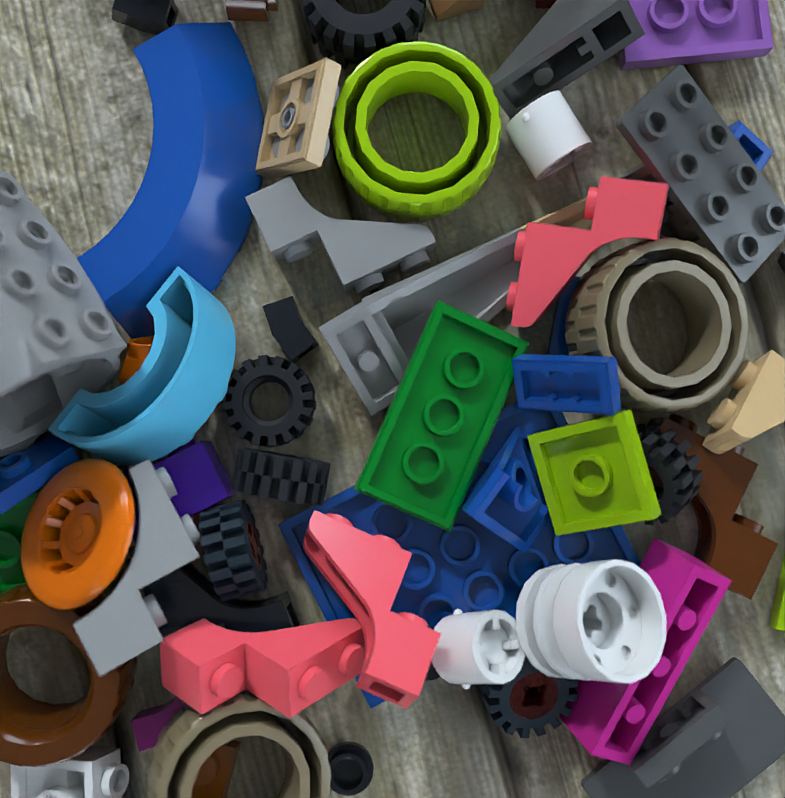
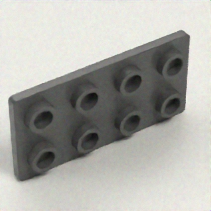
[616,65,785,284]
[581,657,785,798]

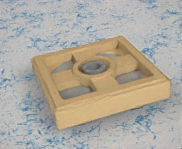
[256,58,341,180]

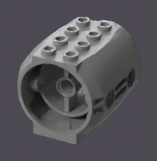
[0,172,127,457]

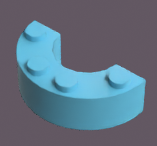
[48,266,236,466]

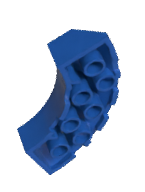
[77,22,264,339]

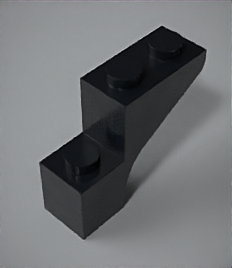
[127,545,301,638]

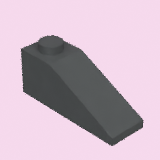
[489,0,645,119]

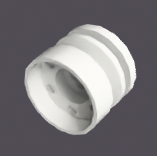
[515,559,666,684]

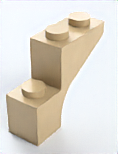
[702,350,785,454]

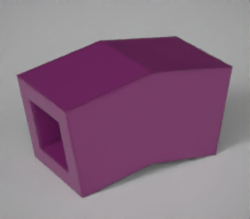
[131,696,187,752]

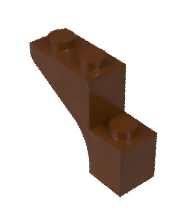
[646,414,778,600]

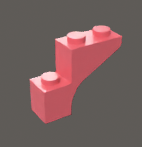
[506,176,669,328]
[302,510,441,709]
[159,618,365,718]

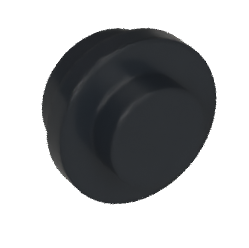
[328,741,374,796]

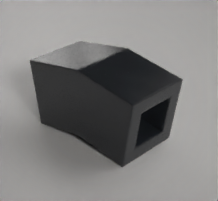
[112,0,179,35]
[263,296,319,363]

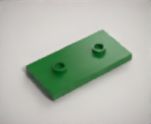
[353,300,530,532]

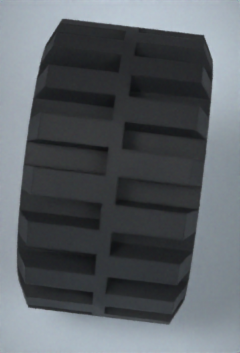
[301,0,426,70]

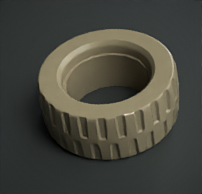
[565,237,749,413]
[145,690,332,798]

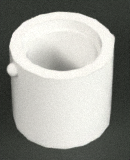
[505,90,592,180]
[432,609,525,690]

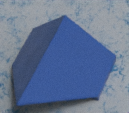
[461,425,551,554]

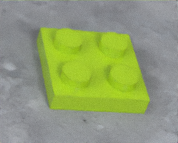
[527,409,662,536]

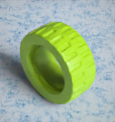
[332,41,502,222]

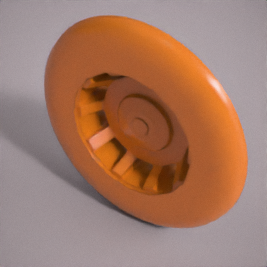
[21,459,135,610]

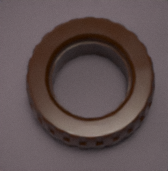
[0,583,138,767]

